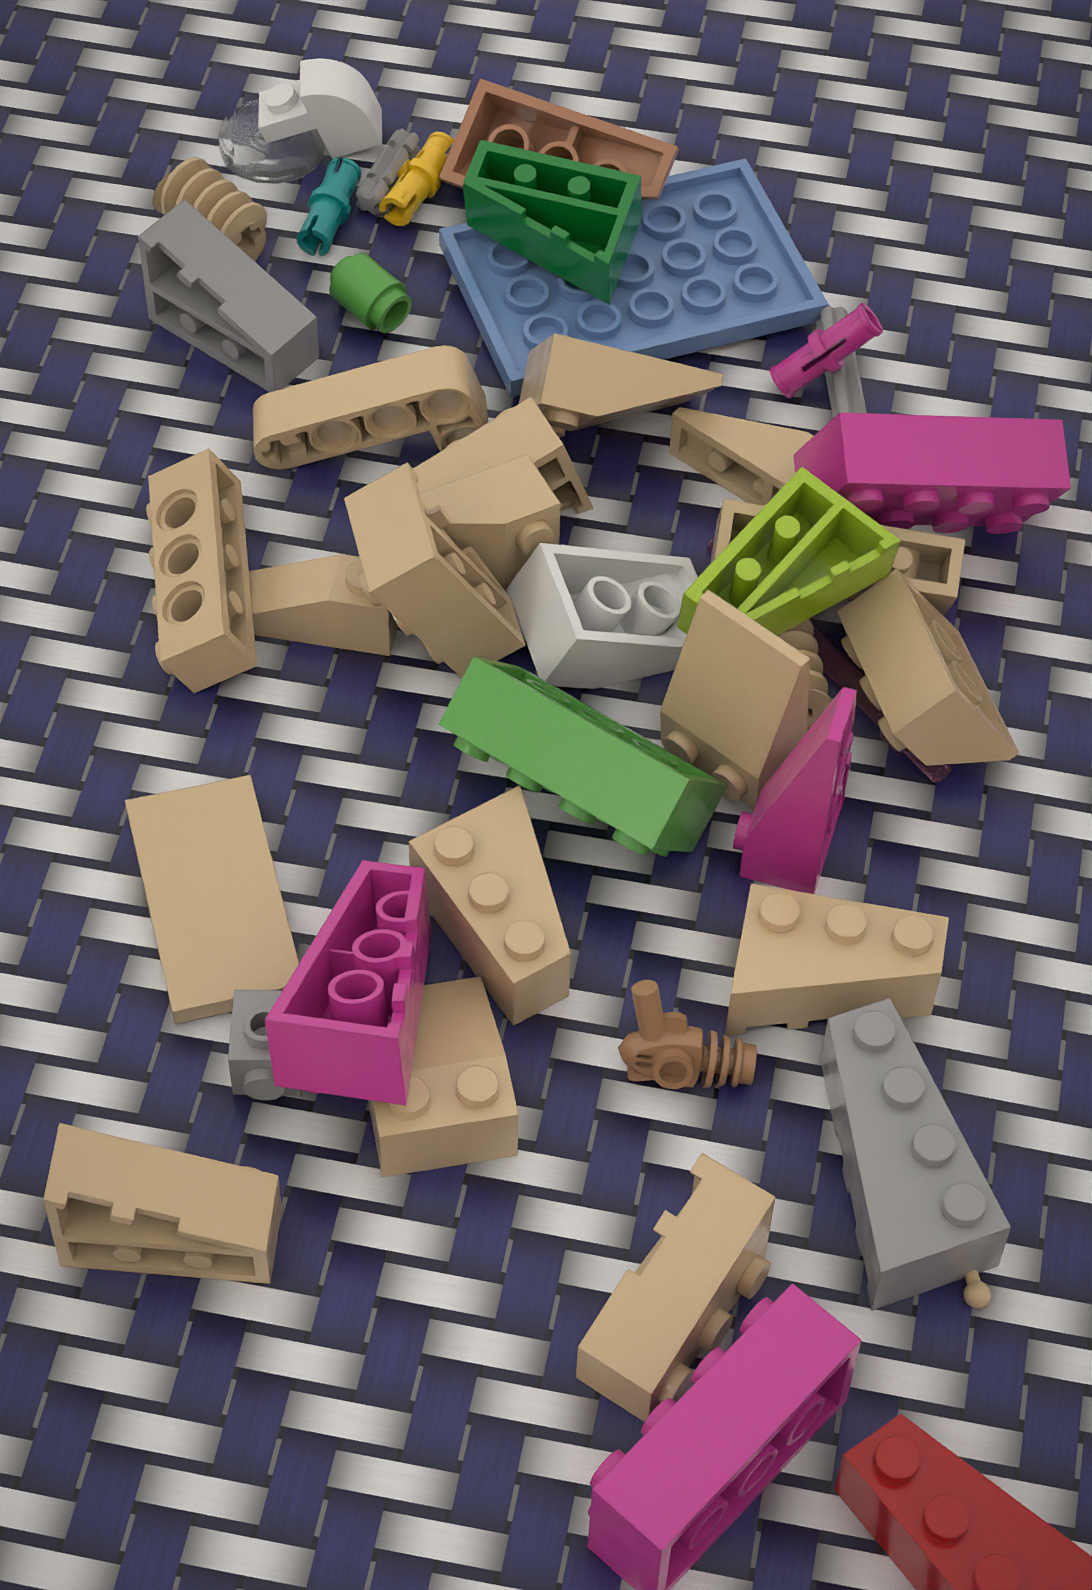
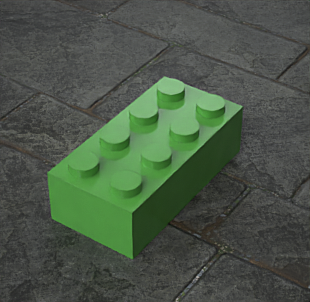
[438,656,728,857]

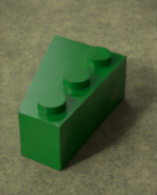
[463,140,641,305]

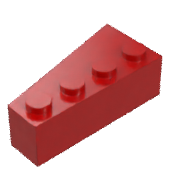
[834,1414,1092,1590]

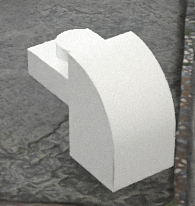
[258,58,382,159]

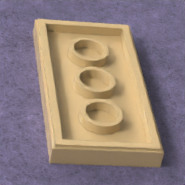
[125,775,299,1024]

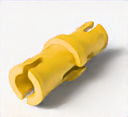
[379,132,454,226]

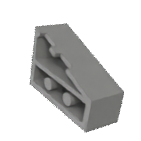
[138,199,319,392]

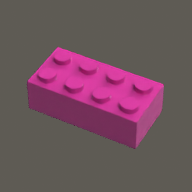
[793,412,1071,534]
[587,1283,861,1590]

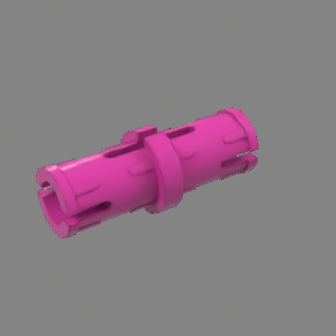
[769,303,883,398]

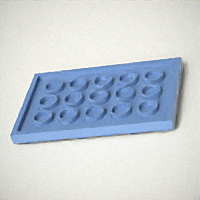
[439,158,829,397]

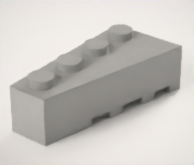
[820,998,1011,1311]

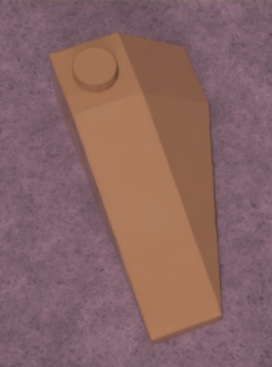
[439,78,679,200]

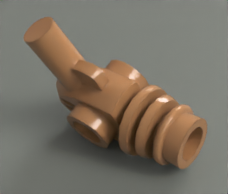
[618,980,757,1089]

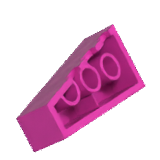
[265,860,432,1105]

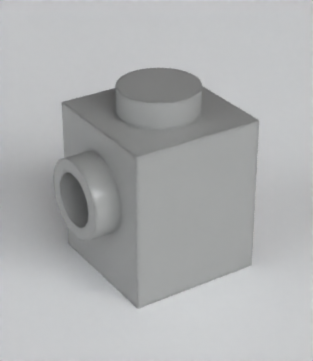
[228,990,301,1100]

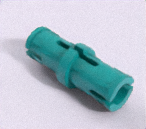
[296,157,362,256]

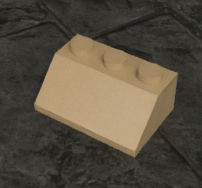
[837,569,1019,766]

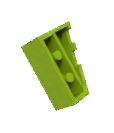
[677,467,901,636]

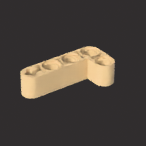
[252,345,489,470]

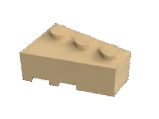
[413,397,593,514]
[344,462,526,678]
[725,883,949,1036]
[43,1123,282,1284]
[576,1153,775,1422]

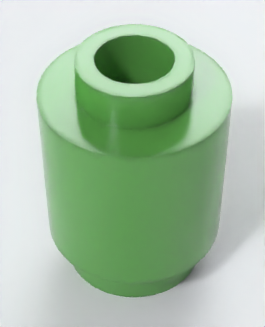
[329,253,412,333]

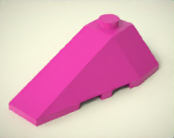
[733,687,857,894]

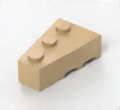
[409,785,571,1026]

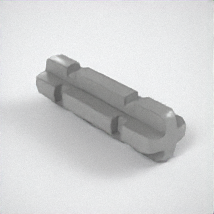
[356,129,420,215]

